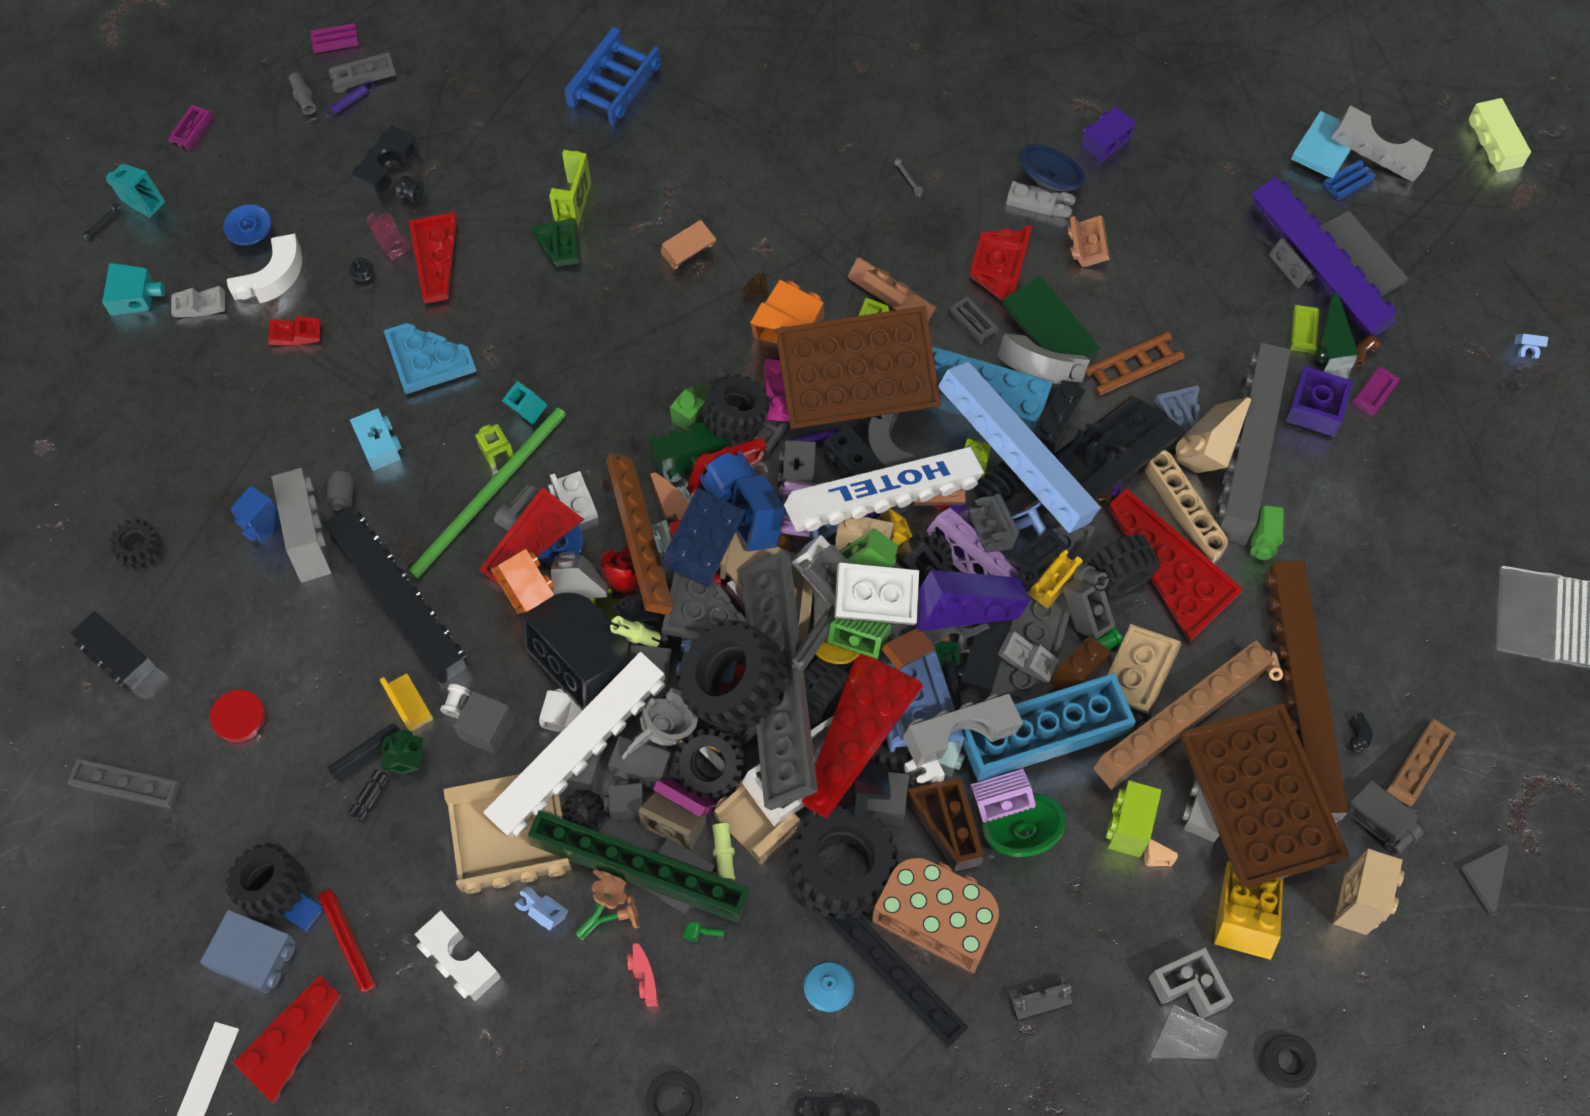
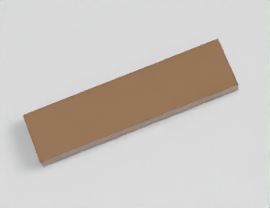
[1387,718,1456,807]

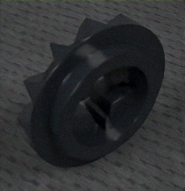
[562,790,606,830]

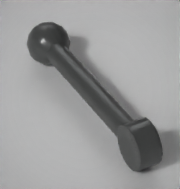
[893,158,923,197]

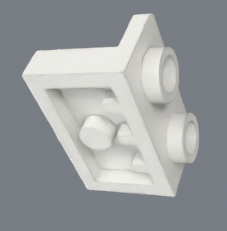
[548,471,598,525]

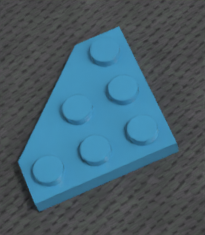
[383,323,477,395]

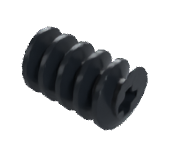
[973,460,1024,501]

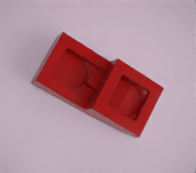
[268,316,320,345]

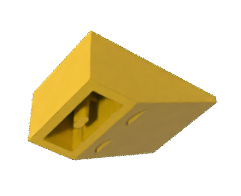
[1214,861,1283,960]

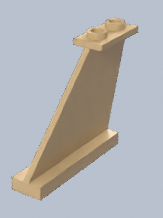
[719,533,813,645]

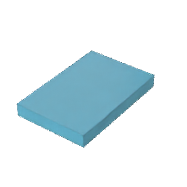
[1291,111,1351,179]

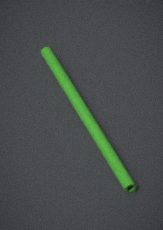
[407,407,566,579]

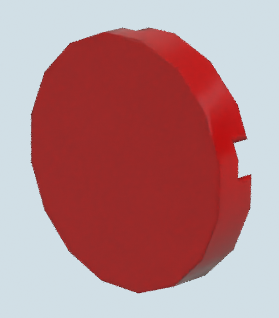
[210,689,266,743]

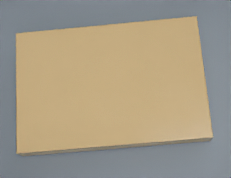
[1107,624,1181,715]

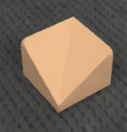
[1144,839,1178,866]

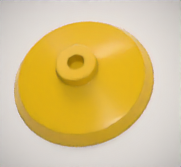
[815,636,859,664]

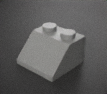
[551,552,609,598]

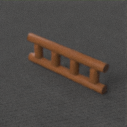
[1085,331,1185,396]

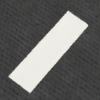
[177,1022,239,1116]

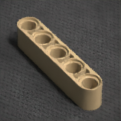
[1145,450,1228,562]

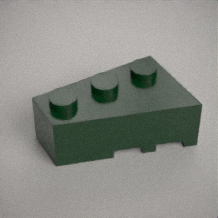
[648,422,732,482]

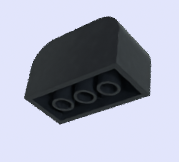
[522,593,628,711]

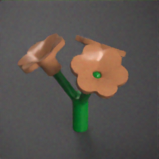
[575,870,640,940]

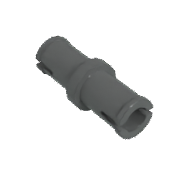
[288,72,316,115]

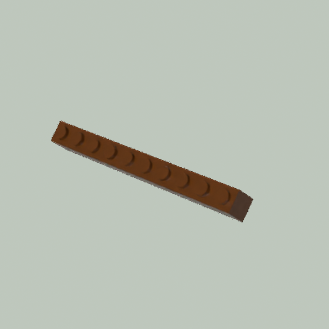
[1265,561,1348,821]

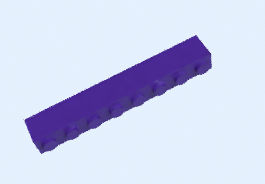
[1252,176,1397,336]

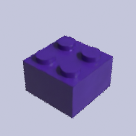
[1285,366,1353,436]

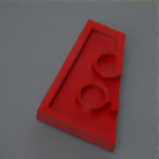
[686,438,767,495]

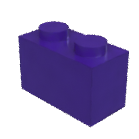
[1081,106,1136,162]

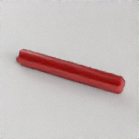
[318,889,376,993]

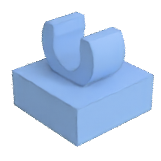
[1514,334,1548,359]

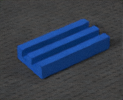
[1323,160,1376,201]

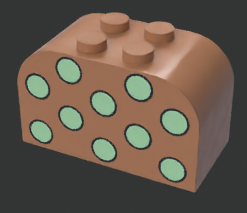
[872,858,999,974]

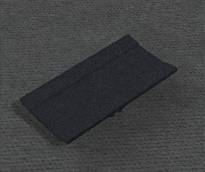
[1054,396,1185,502]

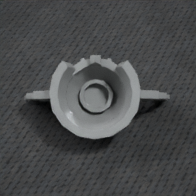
[622,688,698,760]

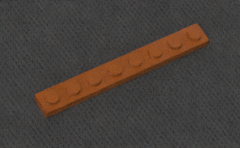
[606,453,674,615]

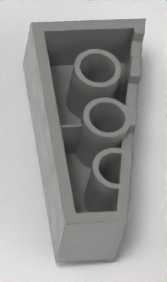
[271,468,332,583]

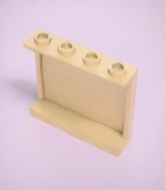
[444,774,571,894]

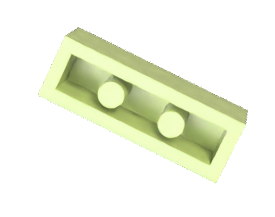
[1469,98,1531,172]

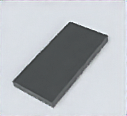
[1320,211,1409,297]

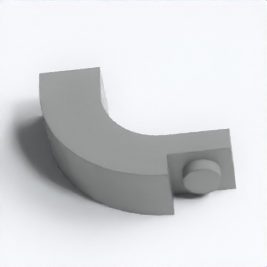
[997,334,1090,384]

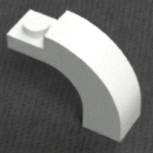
[227,233,302,303]

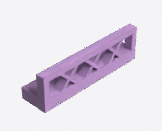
[922,507,1026,578]

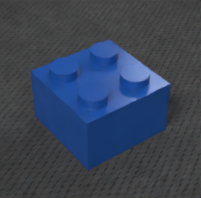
[731,475,786,552]

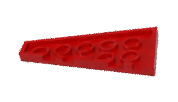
[1108,488,1243,643]
[802,654,923,819]

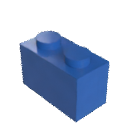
[230,486,281,544]

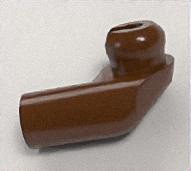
[1354,335,1381,367]

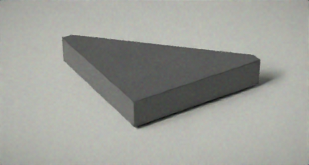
[1460,844,1509,914]

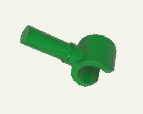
[683,922,725,942]

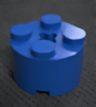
[700,452,757,504]

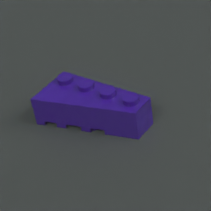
[916,570,1031,631]

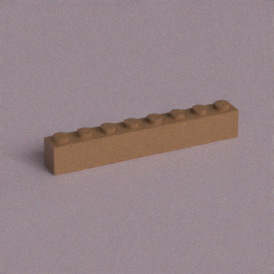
[1093,640,1275,790]

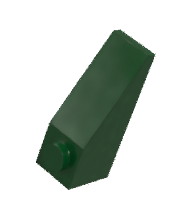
[1316,293,1359,372]

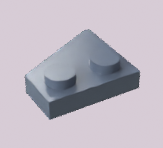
[1154,385,1200,441]

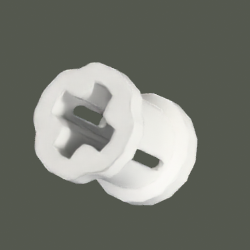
[440,684,471,718]

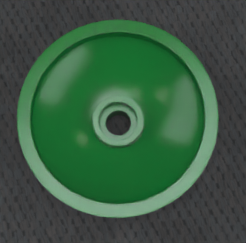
[982,793,1066,857]

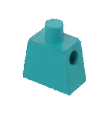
[106,164,166,218]
[102,263,165,315]

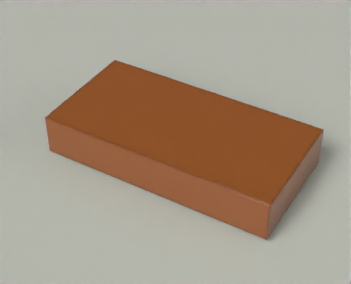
[882,628,935,670]

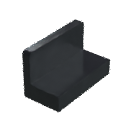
[851,762,891,817]

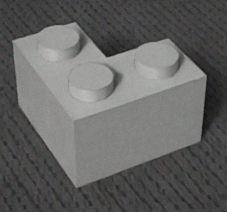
[1148,947,1234,1020]

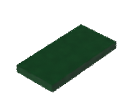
[1002,275,1101,359]

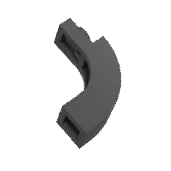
[868,413,920,468]

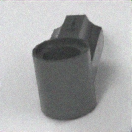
[494,485,539,531]

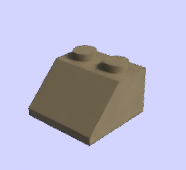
[638,792,706,851]

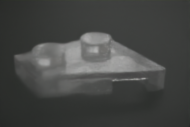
[1150,1005,1228,1059]

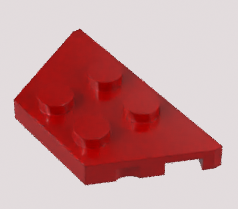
[969,225,1032,301]

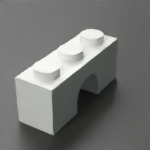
[414,911,501,1001]

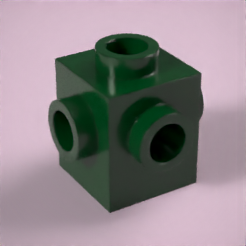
[381,730,423,775]

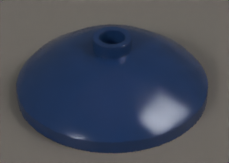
[1019,144,1085,191]

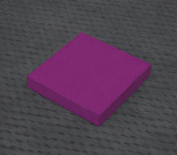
[653,777,718,817]

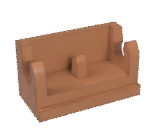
[661,220,716,269]

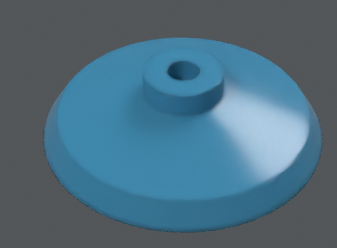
[803,961,855,1012]

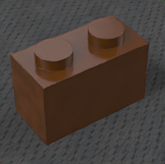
[1051,635,1111,690]

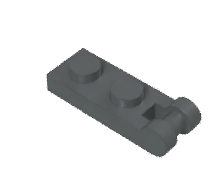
[328,52,396,93]

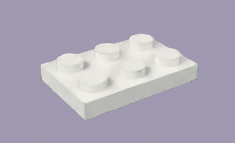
[834,563,919,625]

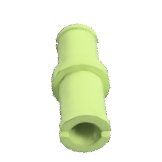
[610,616,661,647]
[712,823,735,881]

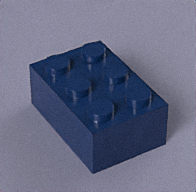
[661,488,745,588]

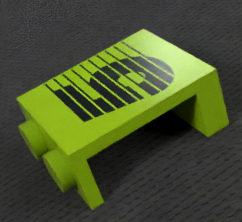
[549,150,591,228]

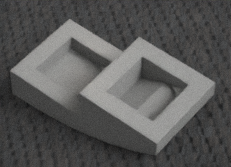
[171,286,225,317]
[998,631,1059,682]

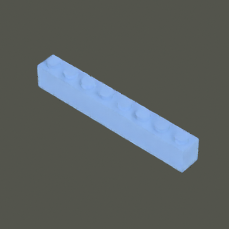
[938,362,1101,533]

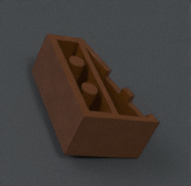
[906,778,984,872]

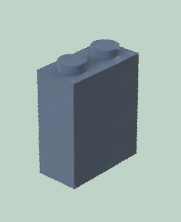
[200,910,296,994]

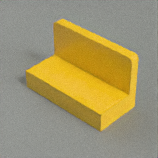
[379,673,433,731]

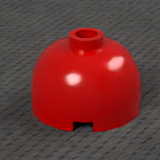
[600,547,639,595]

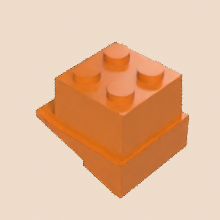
[750,280,825,343]

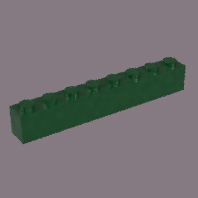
[527,810,750,923]

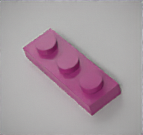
[764,359,789,422]

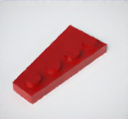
[409,212,457,304]
[479,487,585,586]
[233,975,342,1104]

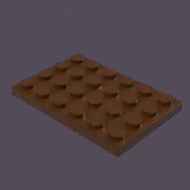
[775,306,941,430]
[1179,703,1350,890]

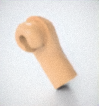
[1265,649,1283,681]

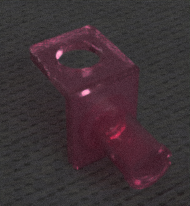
[366,212,412,259]

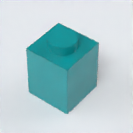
[502,381,547,425]

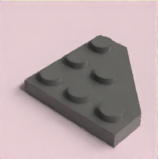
[662,572,746,640]

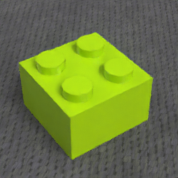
[1105,781,1162,858]

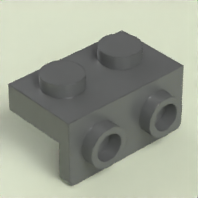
[803,544,851,607]

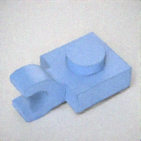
[515,887,569,930]

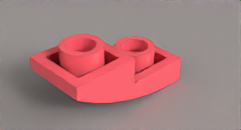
[628,943,658,1007]

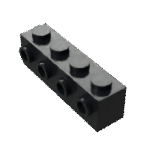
[823,425,911,516]

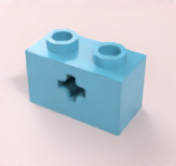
[350,408,402,471]

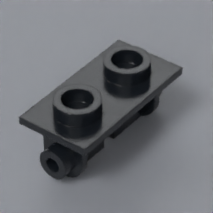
[612,595,665,622]

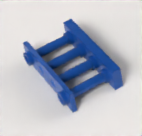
[564,27,661,126]

